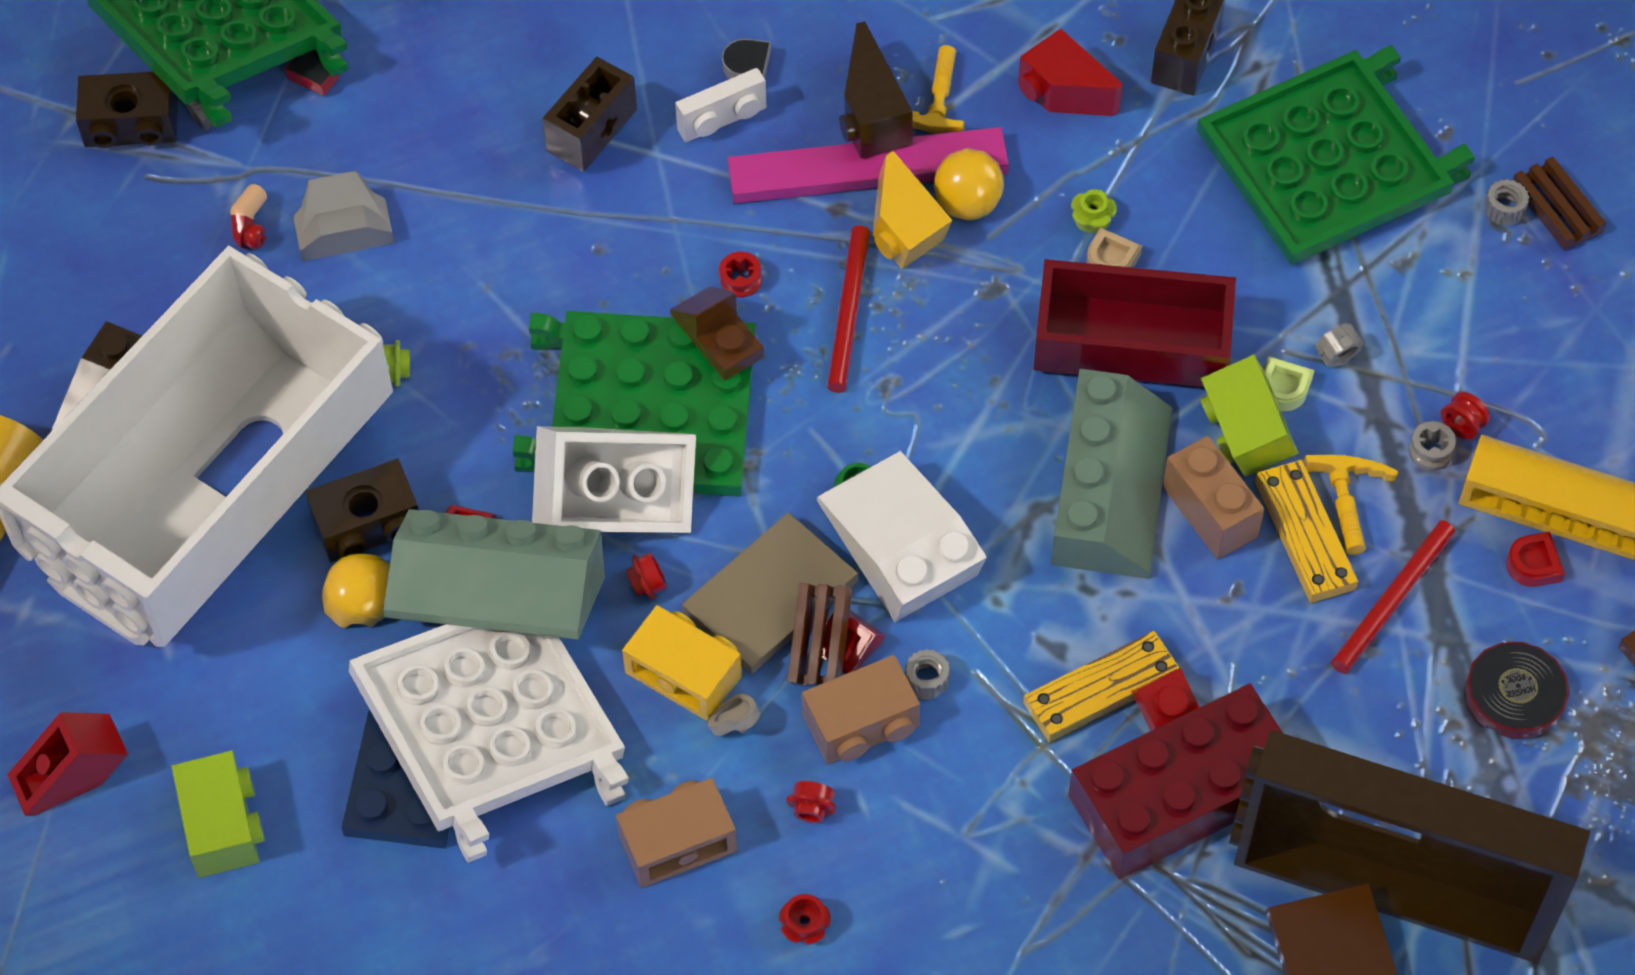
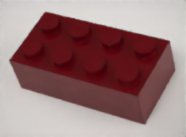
[1033,259,1236,387]
[1068,683,1283,880]

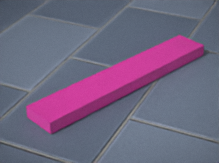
[728,127,1009,204]

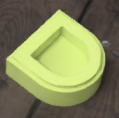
[1264,356,1315,412]

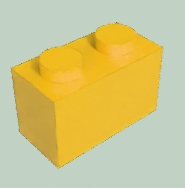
[622,605,742,722]

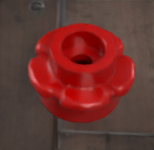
[626,552,668,600]
[786,781,836,823]
[779,894,831,945]

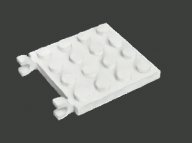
[349,624,629,863]

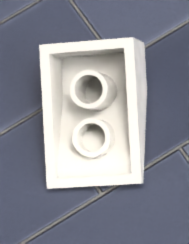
[532,426,696,533]
[817,451,987,623]

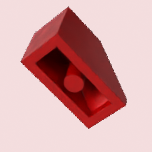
[1018,28,1123,116]
[7,712,128,816]

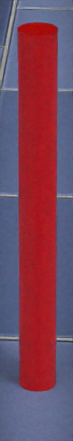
[827,225,870,393]
[1331,520,1455,674]

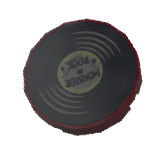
[1465,642,1569,739]

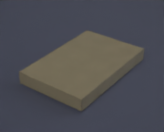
[682,512,858,675]

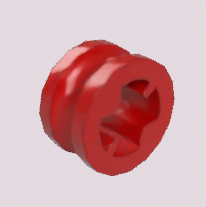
[719,251,762,298]
[1440,391,1491,440]

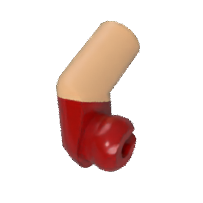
[230,184,267,250]

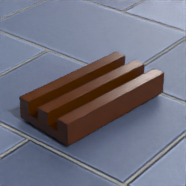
[1513,156,1606,251]
[787,583,852,686]

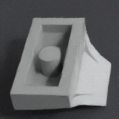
[293,171,394,262]

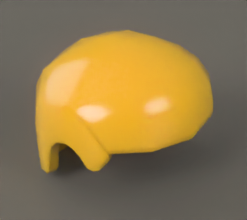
[933,148,1004,221]
[321,553,390,628]

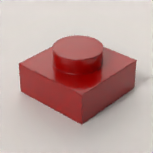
[1131,668,1200,731]

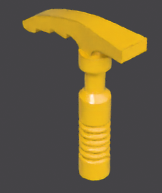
[913,45,965,134]
[1303,455,1398,555]

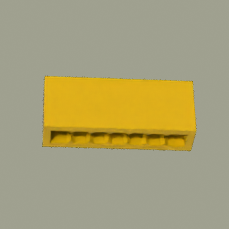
[1458,434,1635,560]

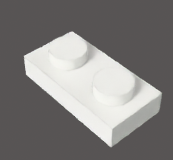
[675,68,767,143]

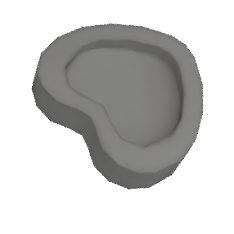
[708,693,760,736]

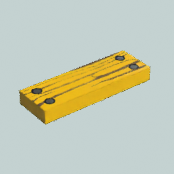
[1255,460,1358,604]
[1023,631,1179,743]

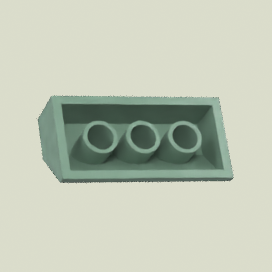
[1051,369,1172,579]
[383,509,605,639]

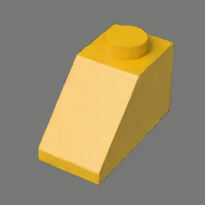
[872,151,952,269]

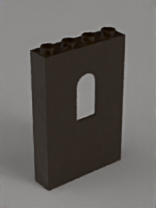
[1229,730,1591,964]

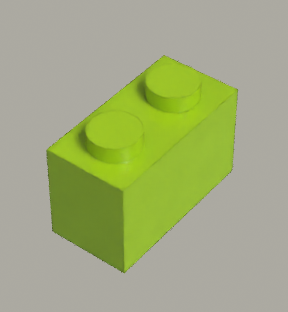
[1200,354,1299,477]
[171,750,265,878]

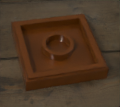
[1265,883,1398,975]

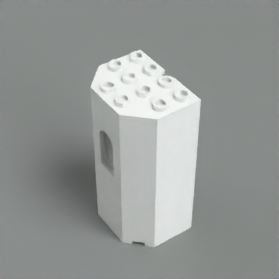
[0,245,393,647]

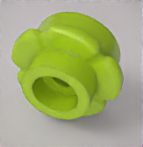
[1071,189,1117,233]
[383,340,410,387]

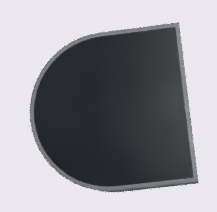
[722,39,771,79]

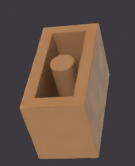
[1162,436,1264,560]
[801,655,920,765]
[615,777,737,889]

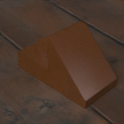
[670,287,764,381]

